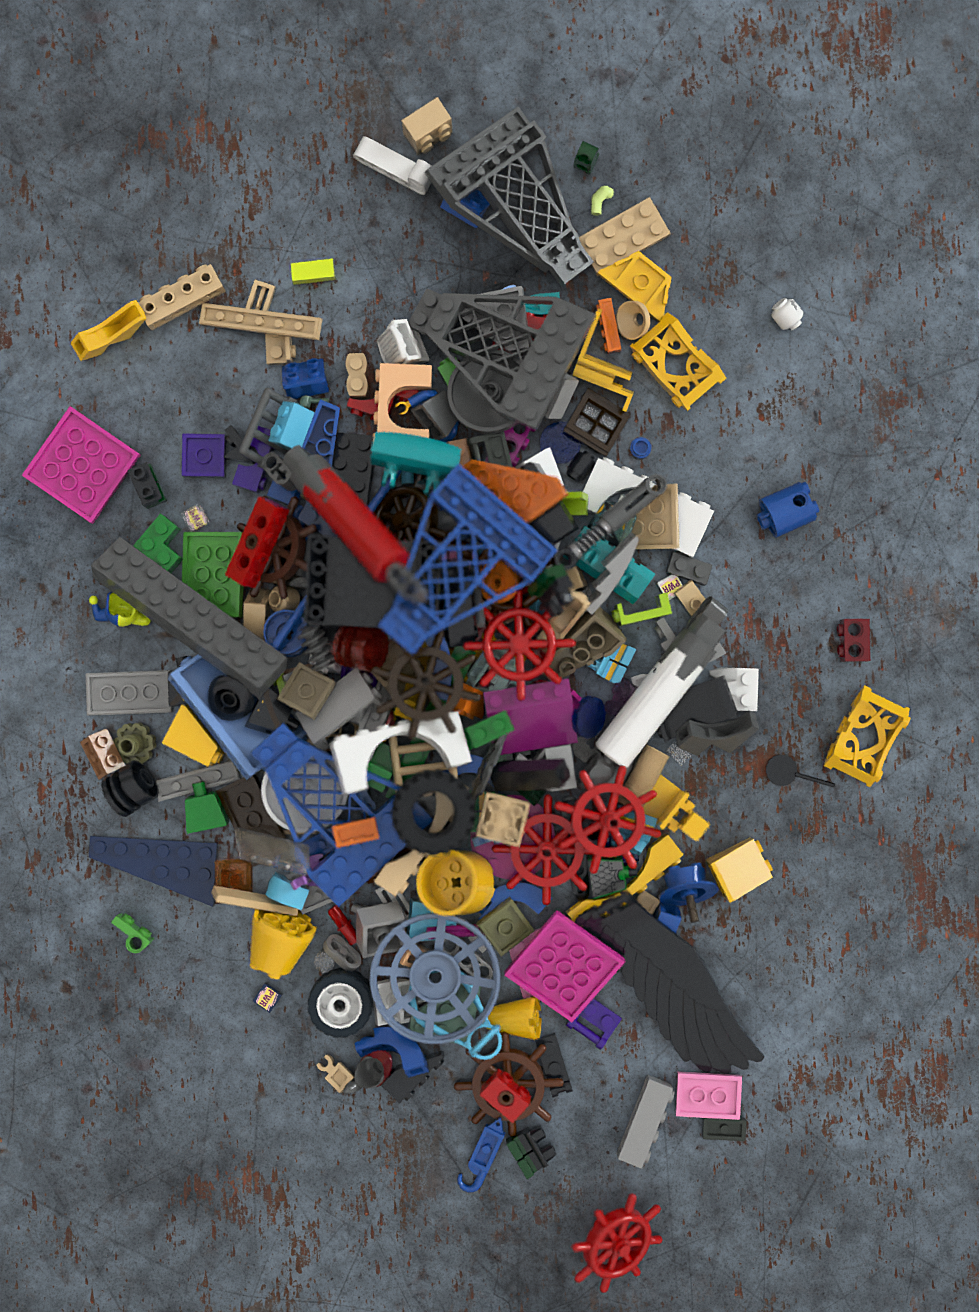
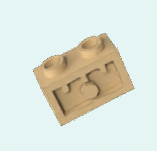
[265,333,296,365]

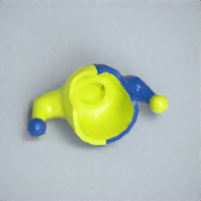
[89,592,151,627]

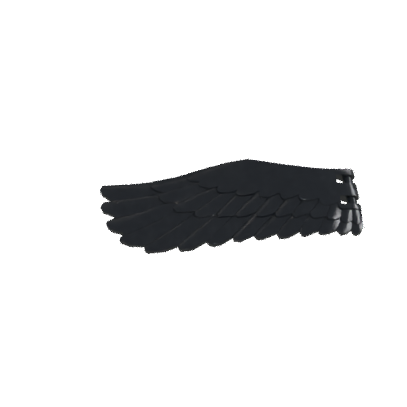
[575,889,765,1074]

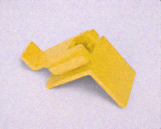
[572,308,634,412]
[624,775,709,841]

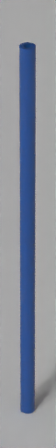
[271,470,402,649]

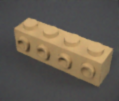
[138,264,226,330]

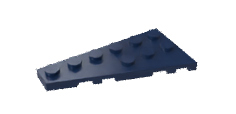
[89,836,218,907]

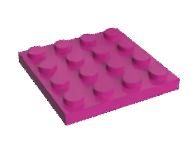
[22,406,141,524]
[504,910,625,1022]

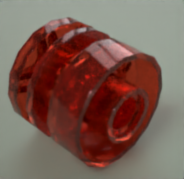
[332,625,389,673]

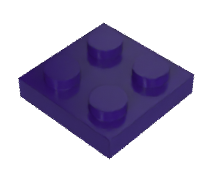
[181,433,226,477]

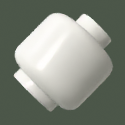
[772,298,803,330]

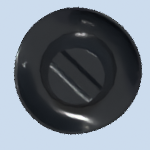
[208,675,254,721]

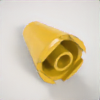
[482,996,542,1040]

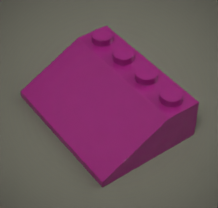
[483,679,578,755]

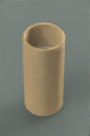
[618,745,669,807]

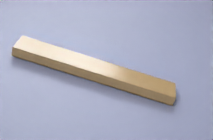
[199,303,323,340]

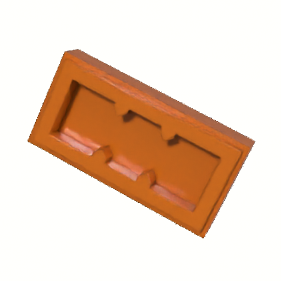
[332,816,380,848]

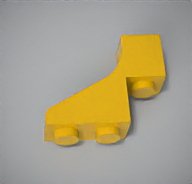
[71,300,147,361]

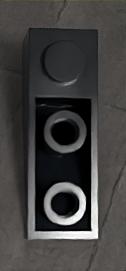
[381,1050,444,1104]

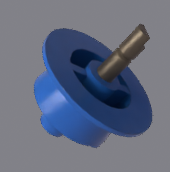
[659,863,719,923]

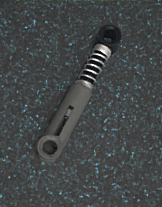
[551,474,667,571]

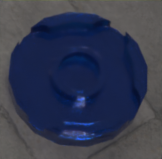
[539,421,582,464]
[572,696,606,739]

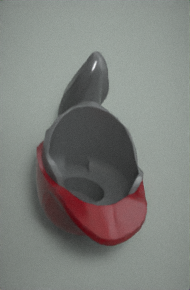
[343,1050,392,1094]

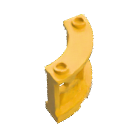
[630,312,727,411]
[824,685,910,787]

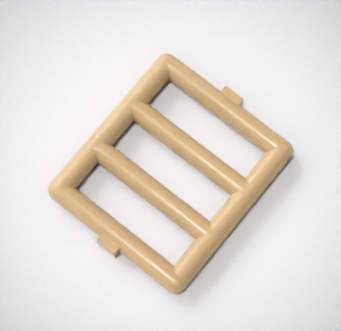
[388,725,458,797]

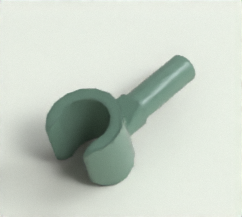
[299,395,329,409]

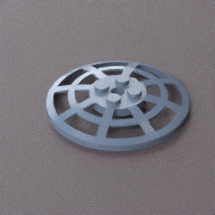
[370,913,500,1044]

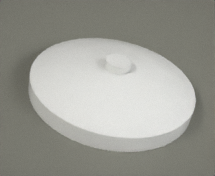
[261,757,348,833]

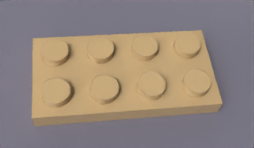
[579,197,671,277]

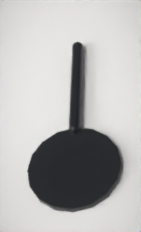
[766,754,835,787]

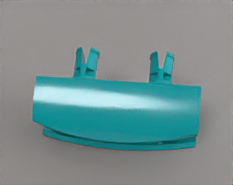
[370,432,461,496]
[563,525,655,604]

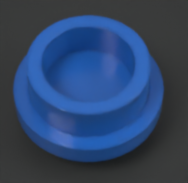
[630,437,651,459]

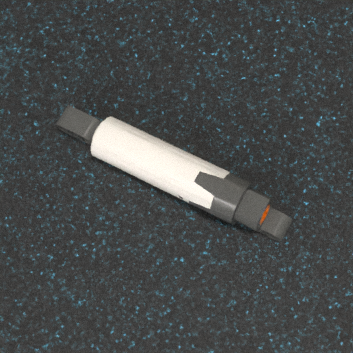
[576,596,728,792]

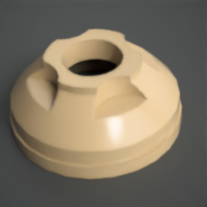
[616,301,650,340]

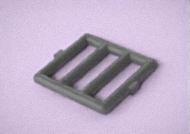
[239,388,314,478]

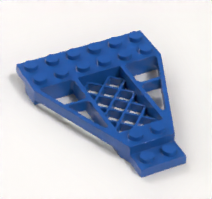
[378,463,557,654]
[251,722,434,907]

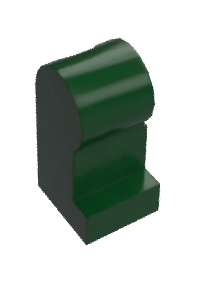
[573,141,599,175]

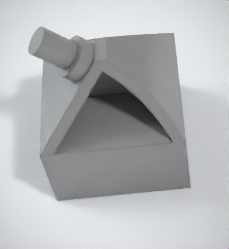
[544,372,579,419]
[515,744,577,792]
[351,901,405,958]

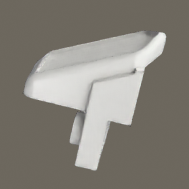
[377,319,430,365]

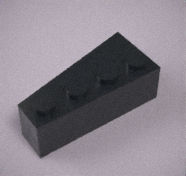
[439,557,478,647]

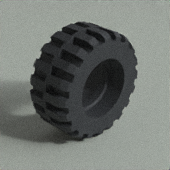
[392,770,476,856]

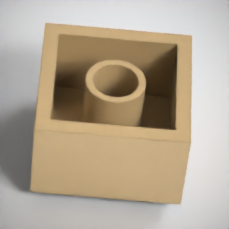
[402,97,452,155]

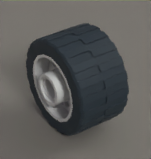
[307,968,373,1038]

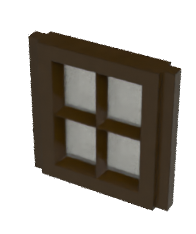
[563,388,631,457]

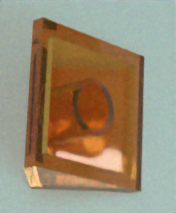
[215,857,252,904]

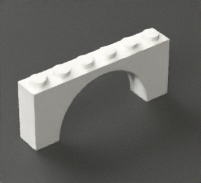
[583,457,714,558]
[330,711,471,795]

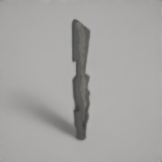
[471,734,507,804]

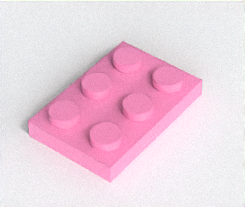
[675,1072,742,1120]

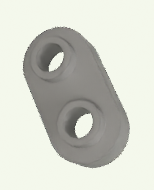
[323,934,361,971]

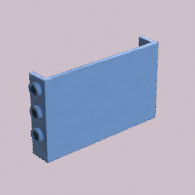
[168,655,307,780]

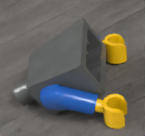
[395,390,459,443]

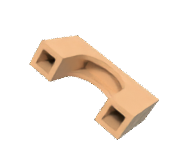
[373,363,432,441]

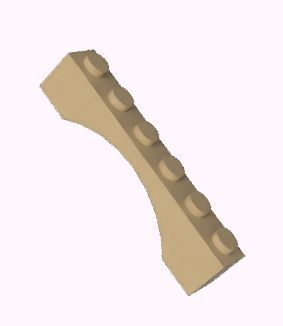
[374,785,469,897]

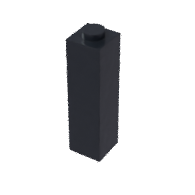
[490,758,571,791]

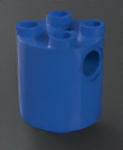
[757,482,819,538]

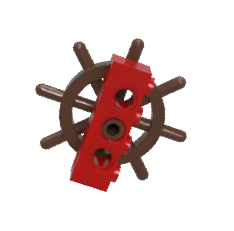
[225,496,317,599]

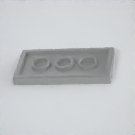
[86,670,173,716]

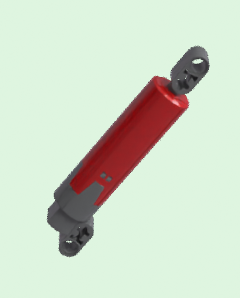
[262,445,428,605]

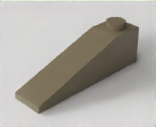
[543,607,626,680]

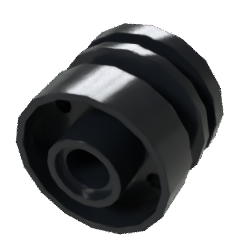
[101,760,159,817]

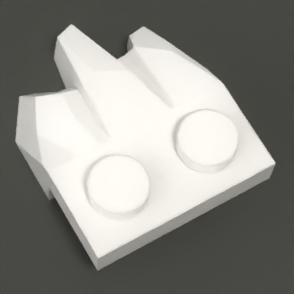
[709,668,759,711]
[373,978,426,1026]

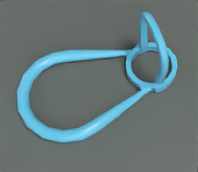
[408,971,502,1060]

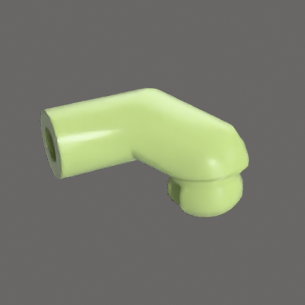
[591,186,614,216]

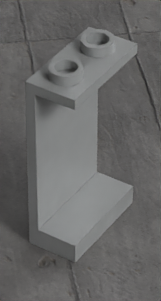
[295,667,383,751]

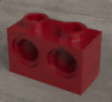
[837,619,870,662]

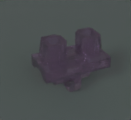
[604,677,638,716]

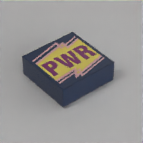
[253,982,283,1013]

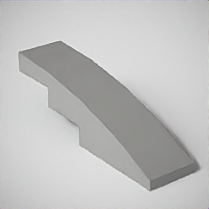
[586,532,639,615]

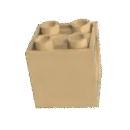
[476,791,530,847]

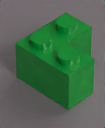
[133,513,183,574]
[366,742,404,793]

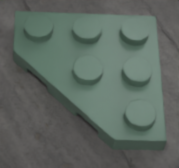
[408,983,481,1043]

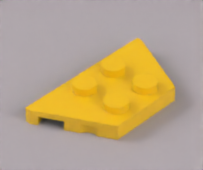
[597,251,672,323]

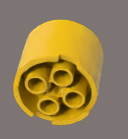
[416,850,495,916]

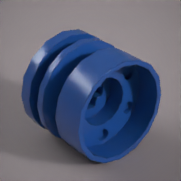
[263,609,308,658]

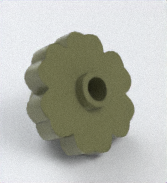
[113,722,157,764]

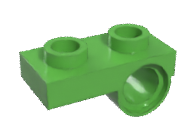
[111,913,154,953]

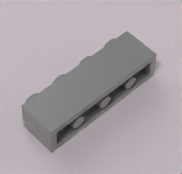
[616,1074,675,1169]

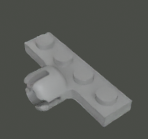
[347,681,392,761]

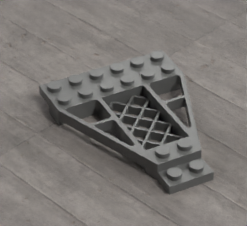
[425,107,594,287]
[408,288,596,430]

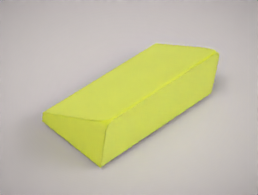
[291,259,335,285]

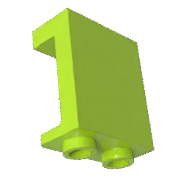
[611,593,672,627]

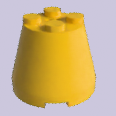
[249,909,317,979]

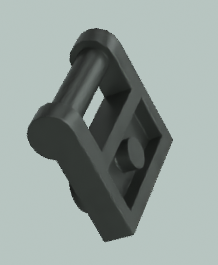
[467,431,513,468]

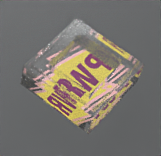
[181,504,210,532]

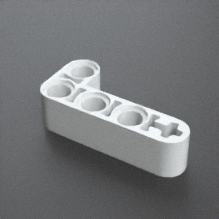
[353,137,431,195]

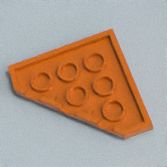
[462,459,568,524]

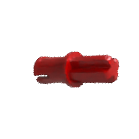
[328,905,356,946]

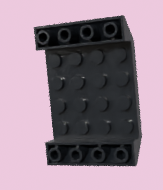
[304,535,441,627]

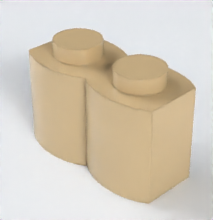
[346,353,369,400]

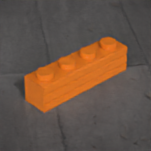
[596,298,621,354]

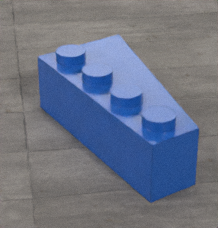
[302,399,340,466]

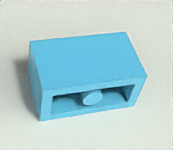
[269,401,315,451]

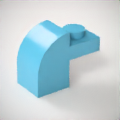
[265,872,309,910]

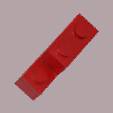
[347,390,421,422]

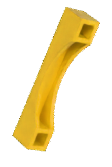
[565,834,683,928]

